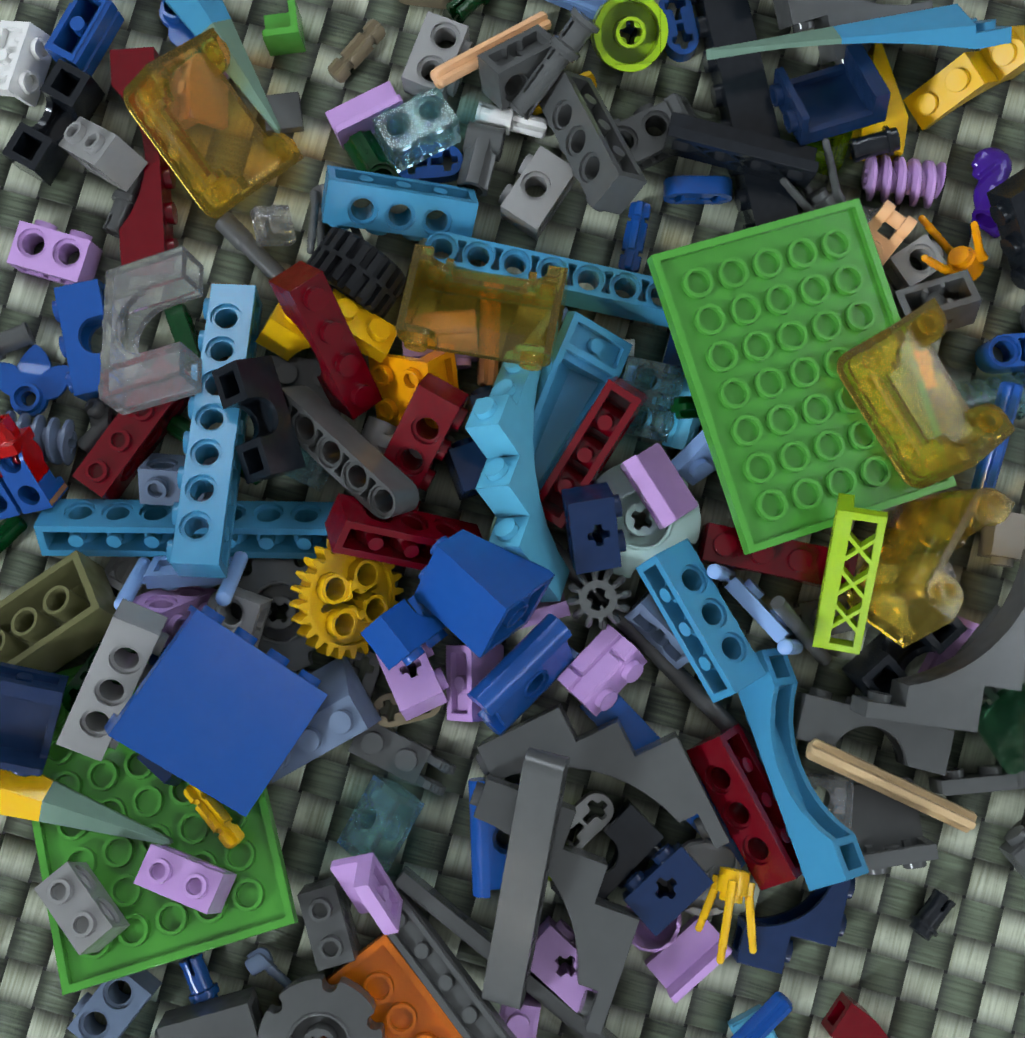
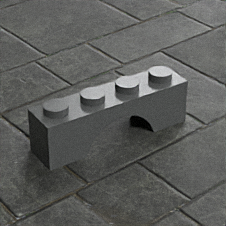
[793,687,955,776]

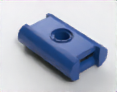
[467,613,579,736]
[468,777,519,898]

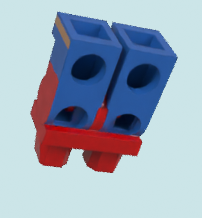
[0,413,68,520]

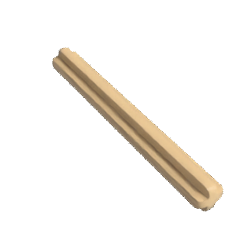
[805,738,977,833]

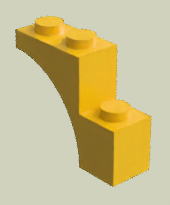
[903,25,1025,130]
[255,289,399,363]

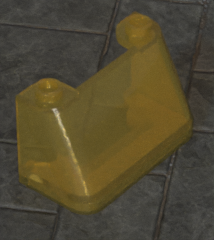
[123,27,304,219]
[395,244,568,371]
[837,297,1016,489]
[847,487,1015,648]

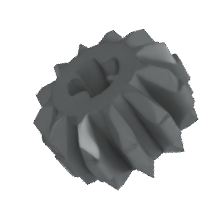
[567,568,631,630]

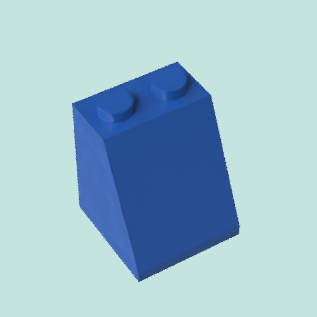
[414,529,555,658]

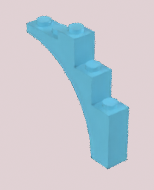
[465,349,570,602]

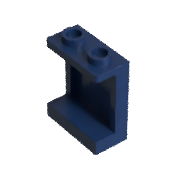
[769,44,891,146]
[0,662,69,777]

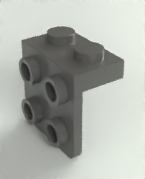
[838,776,939,875]

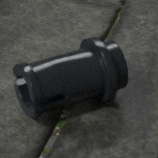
[849,125,901,163]
[909,889,956,941]

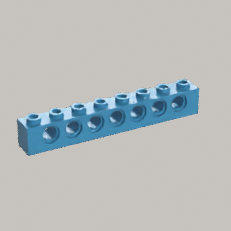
[166,284,262,578]
[34,499,334,559]

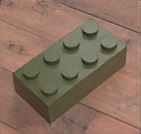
[0,550,116,673]

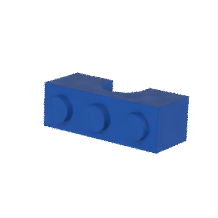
[52,279,130,402]
[361,595,448,670]

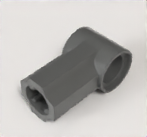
[457,121,506,199]

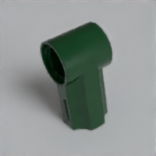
[343,130,399,177]

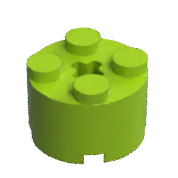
[591,0,668,72]

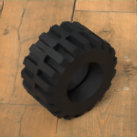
[306,227,408,319]

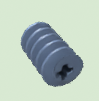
[5,410,77,466]

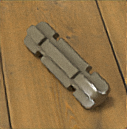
[328,19,386,83]

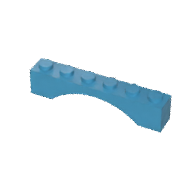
[738,648,869,891]

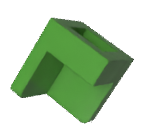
[262,0,306,56]

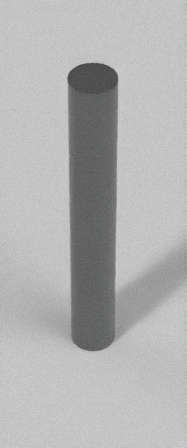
[770,596,832,666]

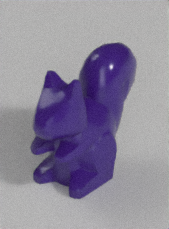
[971,147,1012,238]

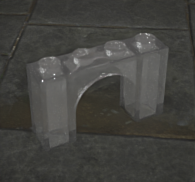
[98,245,204,415]

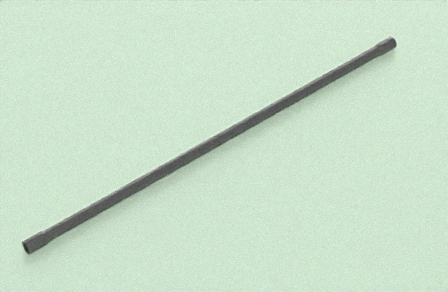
[215,212,766,773]

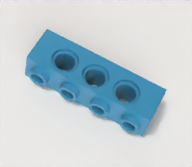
[321,165,479,241]
[636,538,767,703]

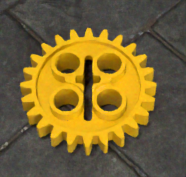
[289,539,404,660]

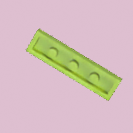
[812,493,888,655]

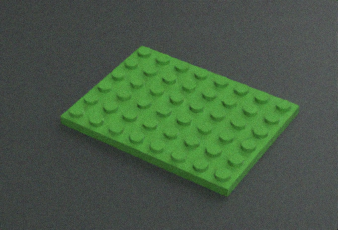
[647,198,957,555]
[31,662,298,995]

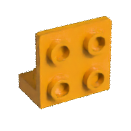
[368,346,459,429]

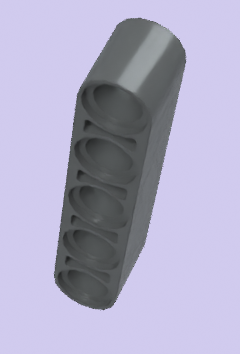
[282,385,419,519]

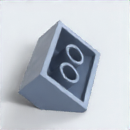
[271,656,382,783]

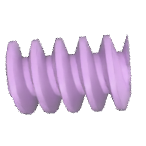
[861,154,947,209]

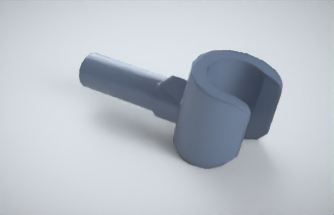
[245,947,293,988]

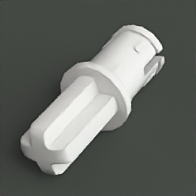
[475,101,548,139]

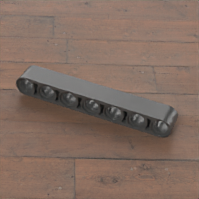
[482,747,570,1010]

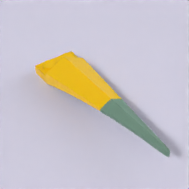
[0,769,174,845]

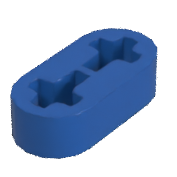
[659,0,699,62]
[395,144,463,183]
[663,175,732,205]

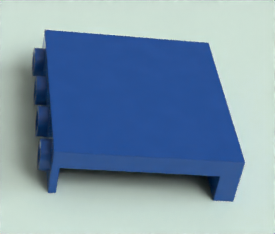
[104,604,328,817]

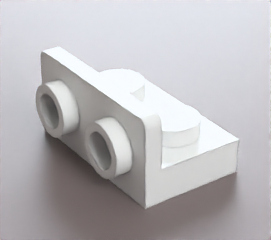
[0,20,52,107]

